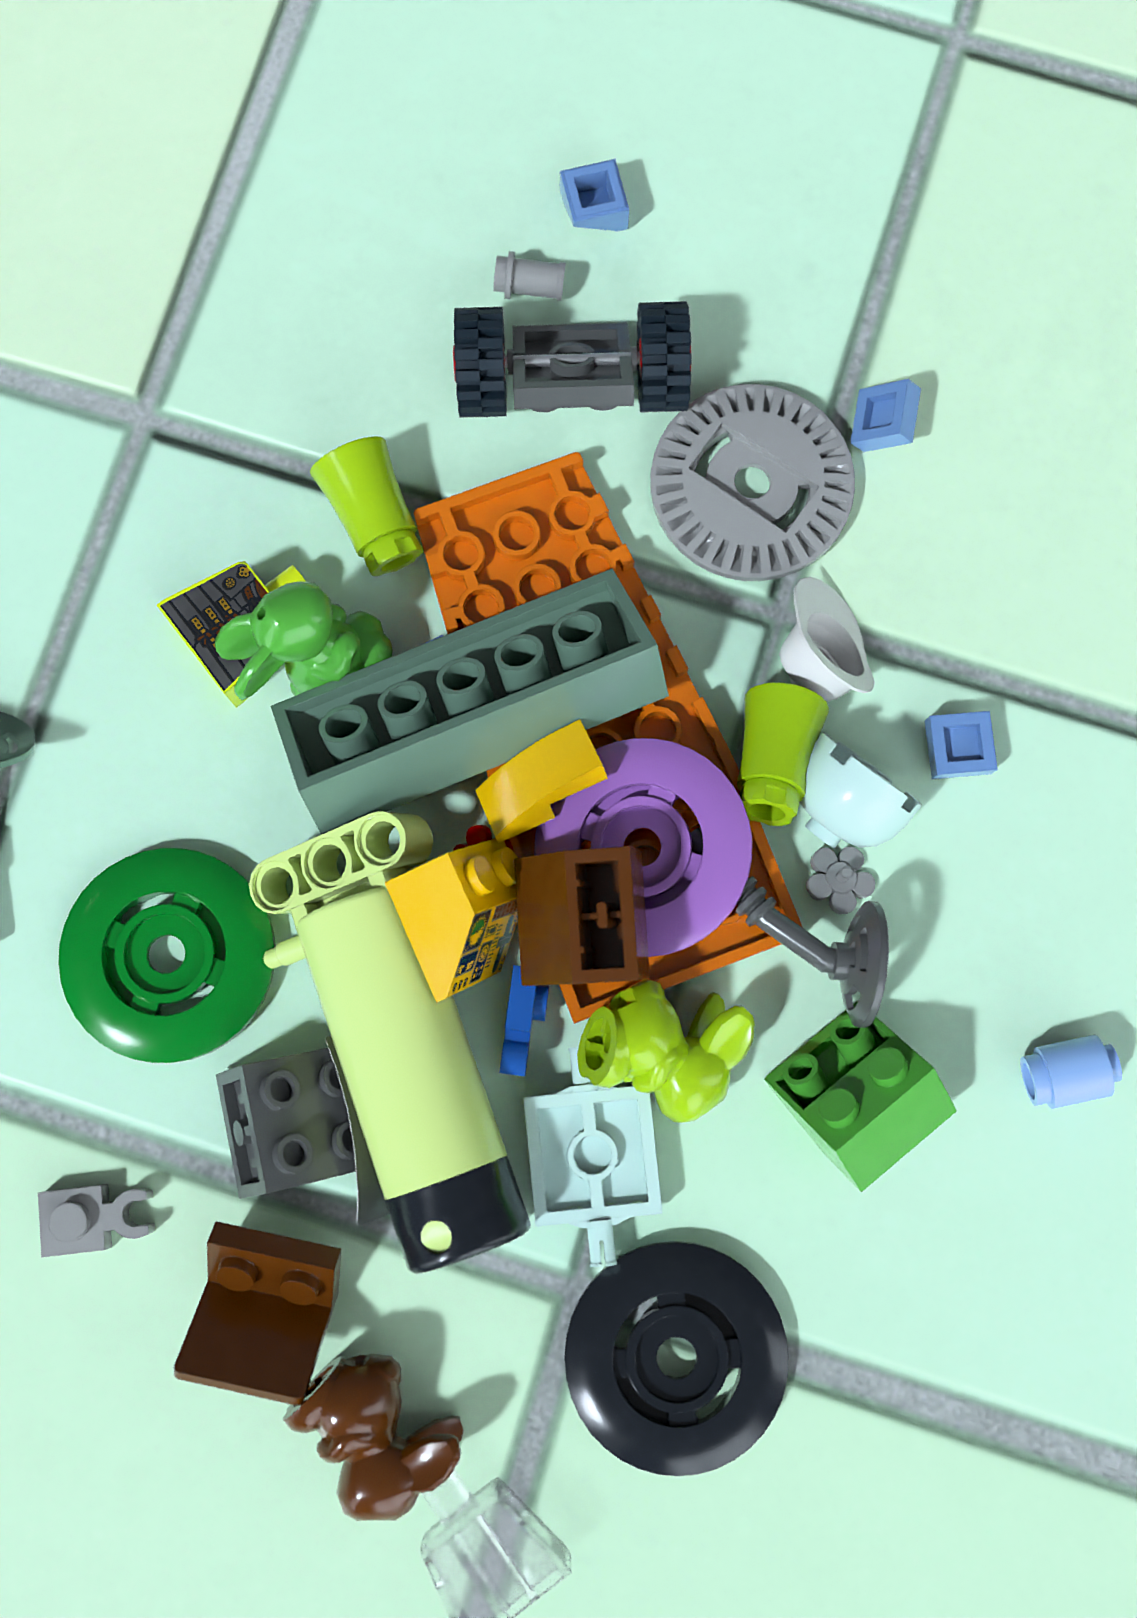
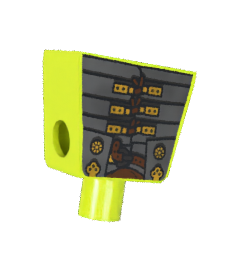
[157,561,306,708]

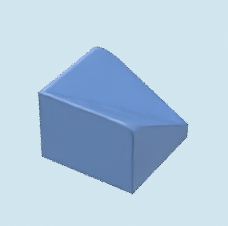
[560,159,629,231]

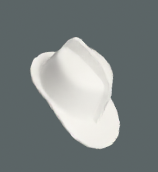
[779,576,875,702]

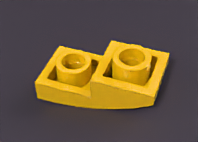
[475,719,608,843]

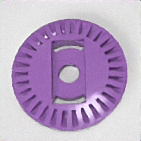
[534,738,753,957]

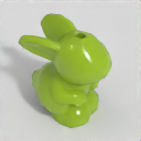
[577,979,755,1123]

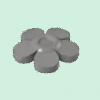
[806,846,875,914]

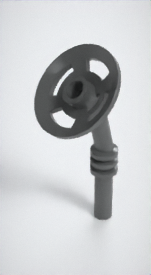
[691,827,889,1028]

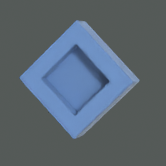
[850,379,921,452]
[924,711,998,779]

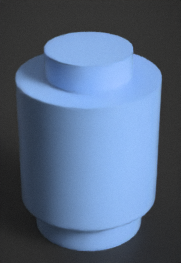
[1020,1034,1122,1109]

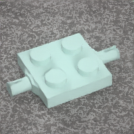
[524,1047,663,1267]

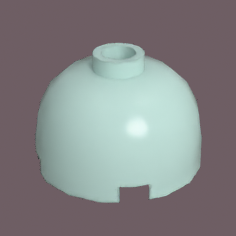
[796,732,922,848]

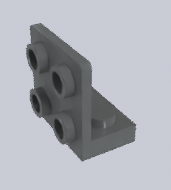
[216,1048,356,1199]

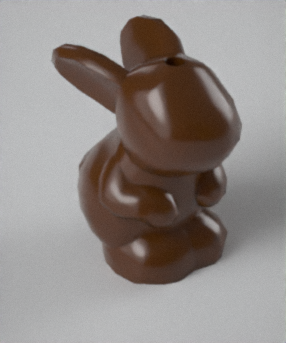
[282,1354,463,1521]

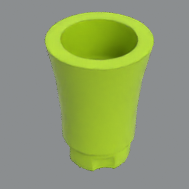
[310,436,423,576]
[737,682,829,826]

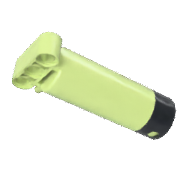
[249,811,531,1274]

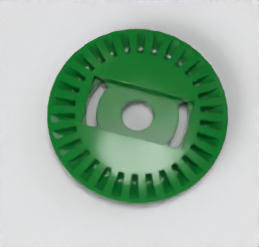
[58,848,276,1063]

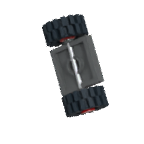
[453,301,692,418]

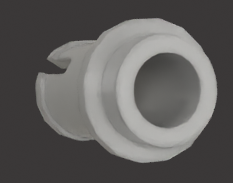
[493,251,566,301]

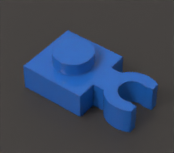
[499,965,550,1077]

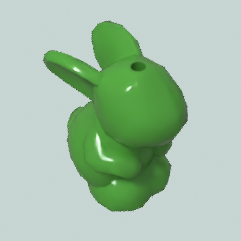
[215,581,393,700]

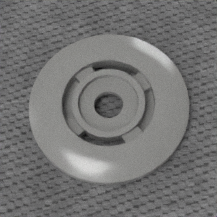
[650,384,855,581]

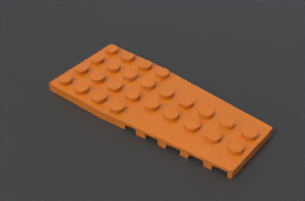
[414,452,803,1024]

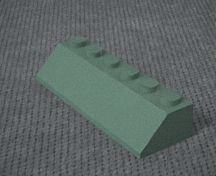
[271,568,669,835]

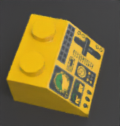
[385,838,518,1003]

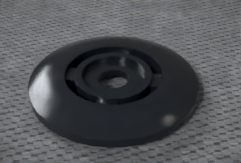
[564,1241,789,1476]

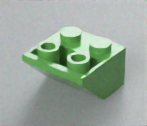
[764,1001,957,1193]

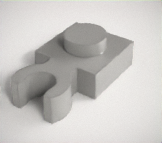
[38,1184,155,1258]

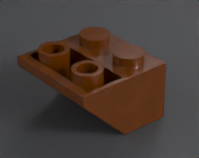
[514,846,650,986]

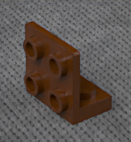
[174,1221,341,1406]

